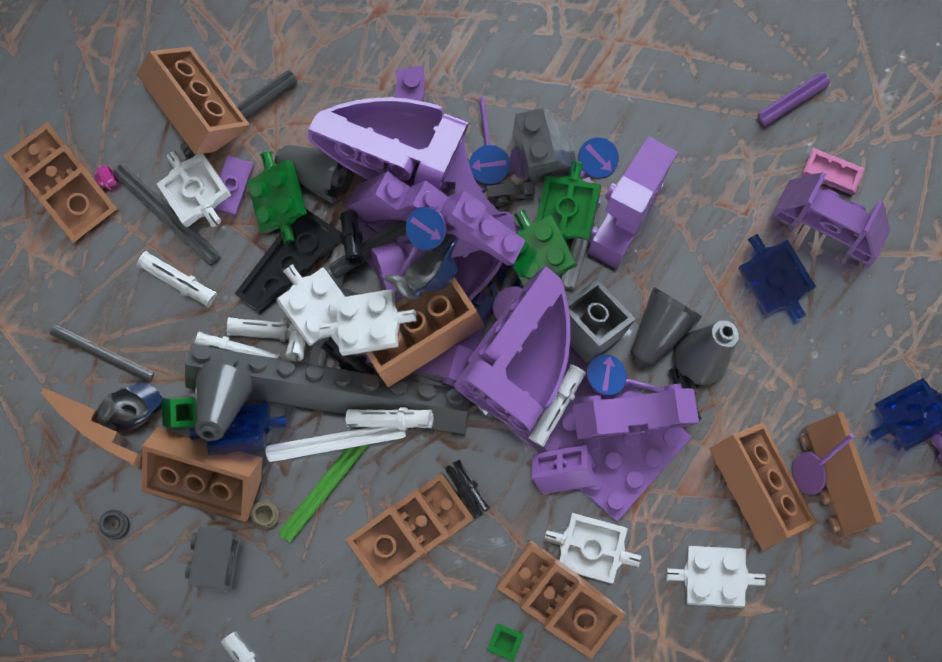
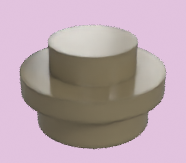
[250,500,279,529]

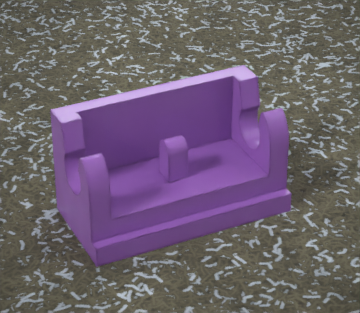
[532,445,597,494]

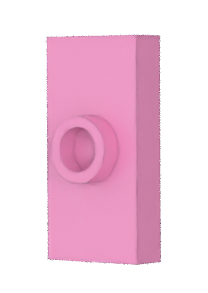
[802,148,865,195]

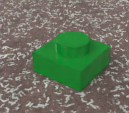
[487,623,524,661]

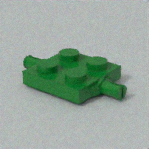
[247,151,307,244]
[535,161,601,241]
[513,210,578,286]

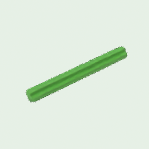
[278,427,369,542]

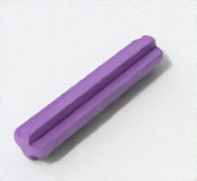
[757,72,830,126]

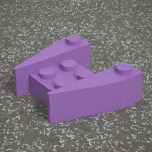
[587,136,678,269]
[771,172,891,266]

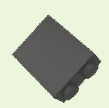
[513,108,577,183]

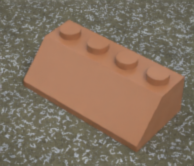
[136,47,250,155]
[366,277,485,387]
[800,412,883,538]
[709,422,817,551]
[141,427,262,522]

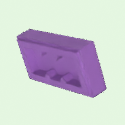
[214,155,254,216]

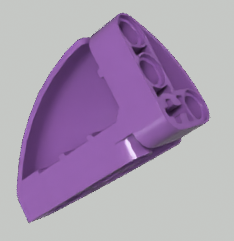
[308,97,469,192]
[370,212,516,304]
[454,266,570,432]

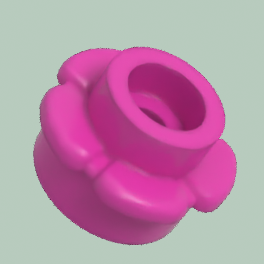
[94,164,118,191]

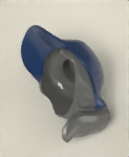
[384,234,458,300]
[96,382,163,429]

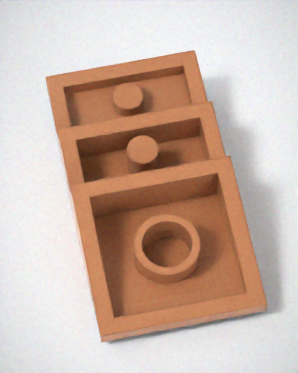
[3,122,117,243]
[41,388,142,471]
[345,472,476,587]
[496,540,626,659]

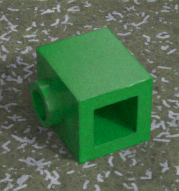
[161,396,195,428]

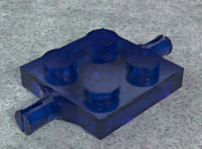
[738,234,816,321]
[869,378,942,451]
[189,403,288,455]

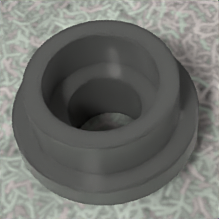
[99,510,128,539]

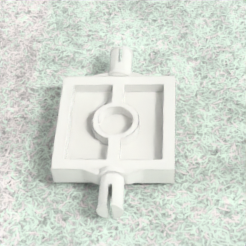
[157,151,231,228]
[276,265,345,347]
[319,289,416,356]
[544,513,641,584]
[666,546,766,608]

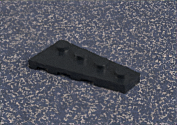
[234,209,342,312]

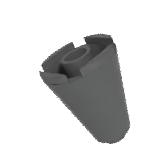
[275,145,354,203]
[630,287,702,368]
[674,320,739,385]
[195,360,253,441]

